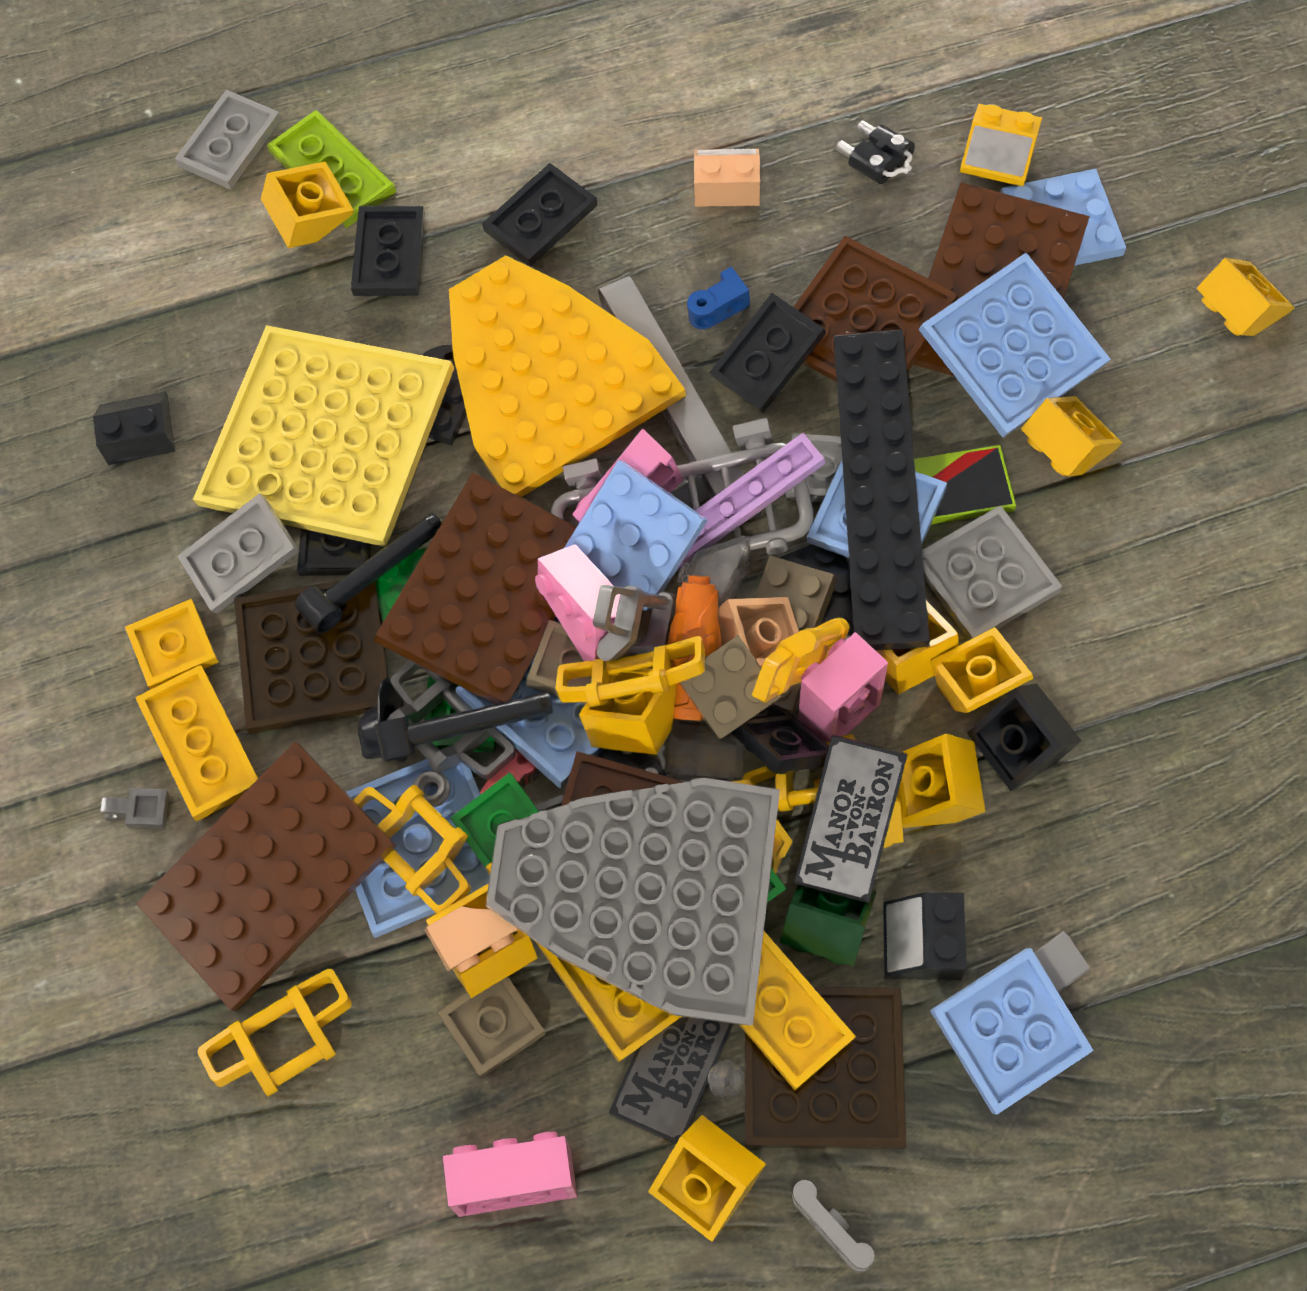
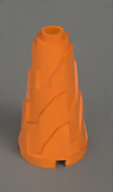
[667,575,722,721]

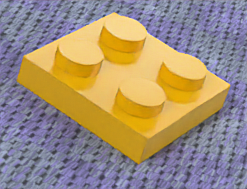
[125,599,219,690]

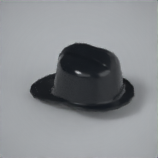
[358,678,408,763]

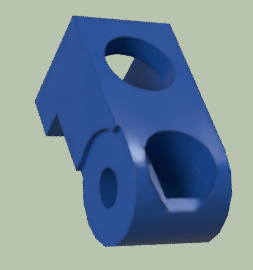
[687,266,750,329]

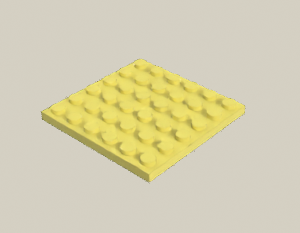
[193,325,454,547]

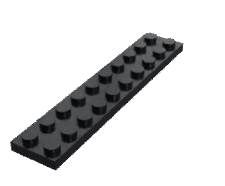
[834,330,930,651]

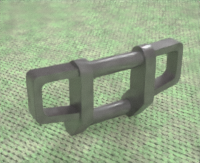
[593,584,677,662]
[388,660,516,780]

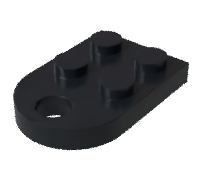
[422,345,467,446]
[731,704,829,774]

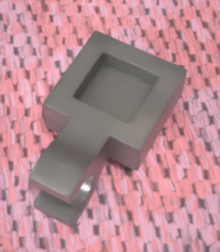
[100,788,170,829]

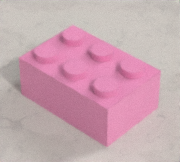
[798,632,888,742]
[443,1132,577,1217]

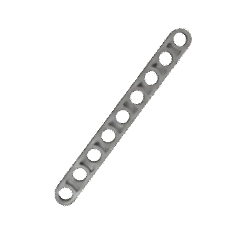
[598,276,761,521]

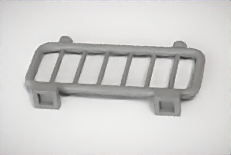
[550,418,813,566]

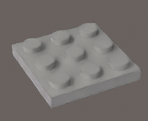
[922,506,1063,640]

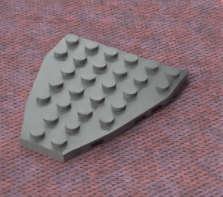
[485,778,780,1026]

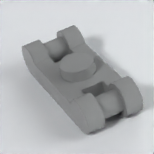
[792,1180,875,1273]

